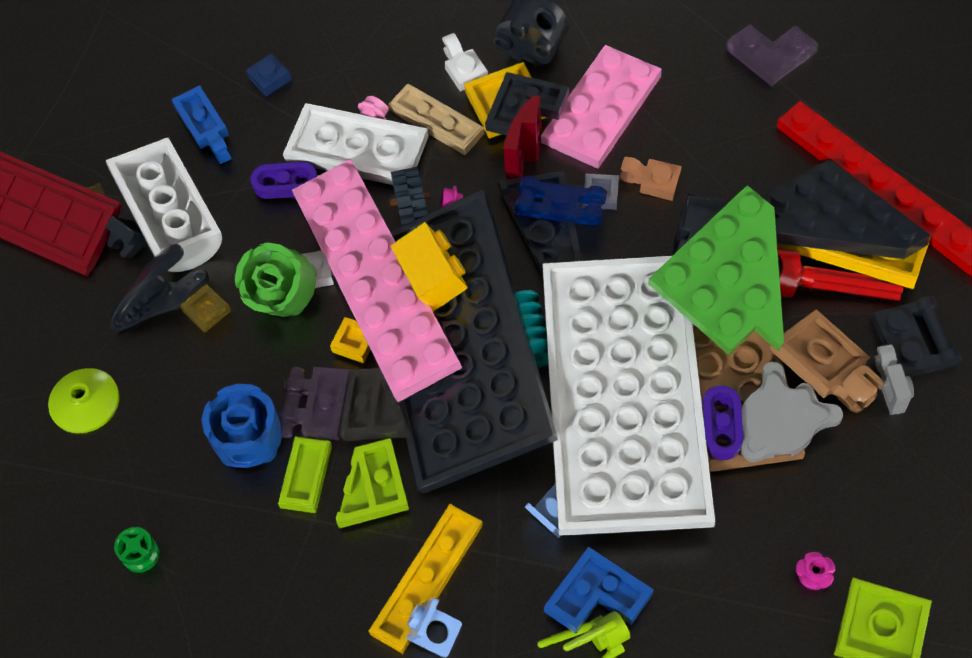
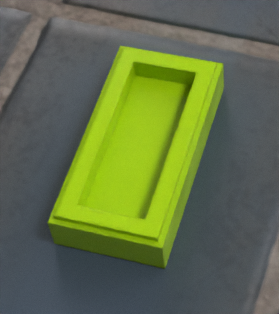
[278,436,332,513]

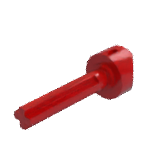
[777,248,904,301]

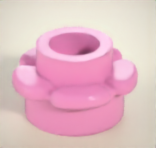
[358,96,389,120]

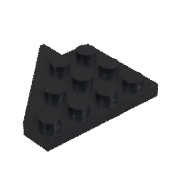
[760,159,931,259]

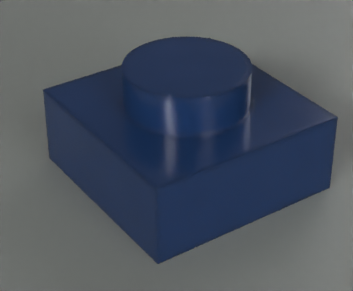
[246,53,292,96]

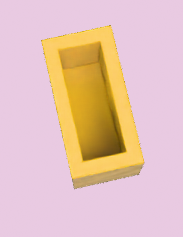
[391,222,468,312]

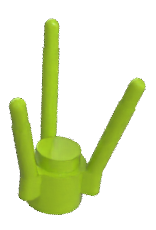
[538,611,630,658]

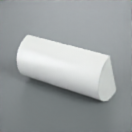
[106,138,222,272]

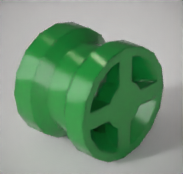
[114,527,160,573]

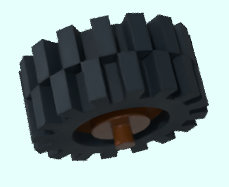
[389,167,431,226]

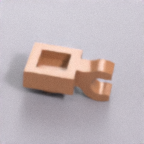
[620,157,682,201]

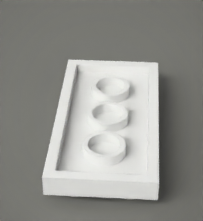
[283,103,428,185]

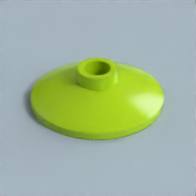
[48,368,119,433]

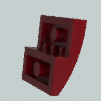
[503,95,542,179]

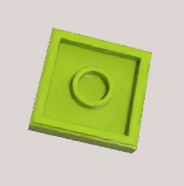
[834,578,932,658]

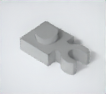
[873,344,914,415]

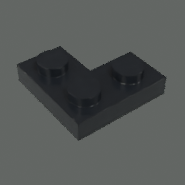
[485,72,569,136]

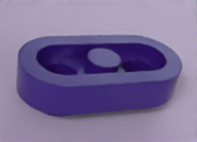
[251,162,317,199]
[702,386,743,460]

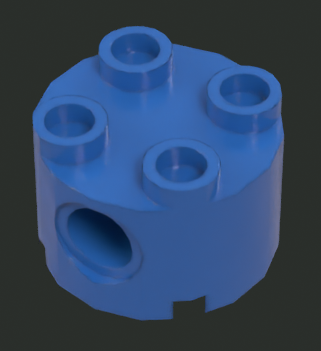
[201,384,283,468]

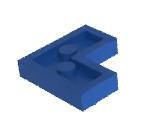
[544,547,654,634]

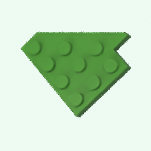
[648,185,784,355]

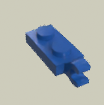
[171,85,232,164]

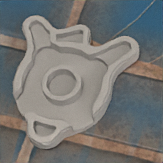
[741,362,843,463]

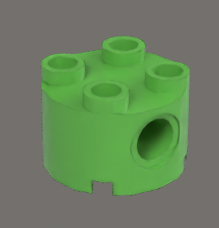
[235,243,317,317]

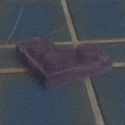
[726,24,819,86]

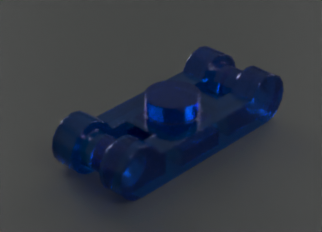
[514,177,608,225]

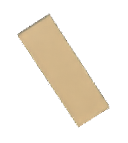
[388,84,485,155]

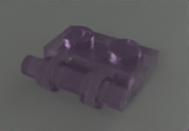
[278,367,351,441]

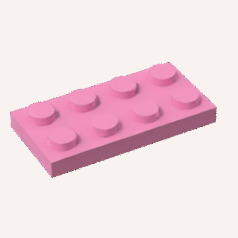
[541,45,662,169]

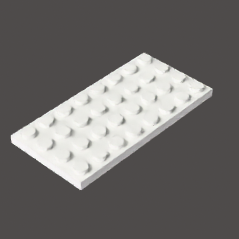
[543,256,715,536]

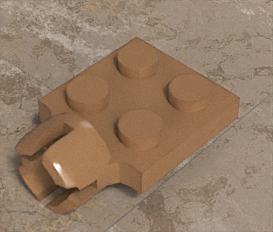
[769,309,885,413]

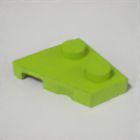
[336,438,409,529]

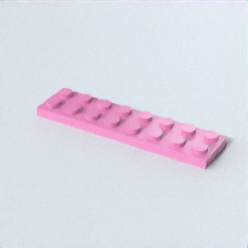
[292,159,463,402]

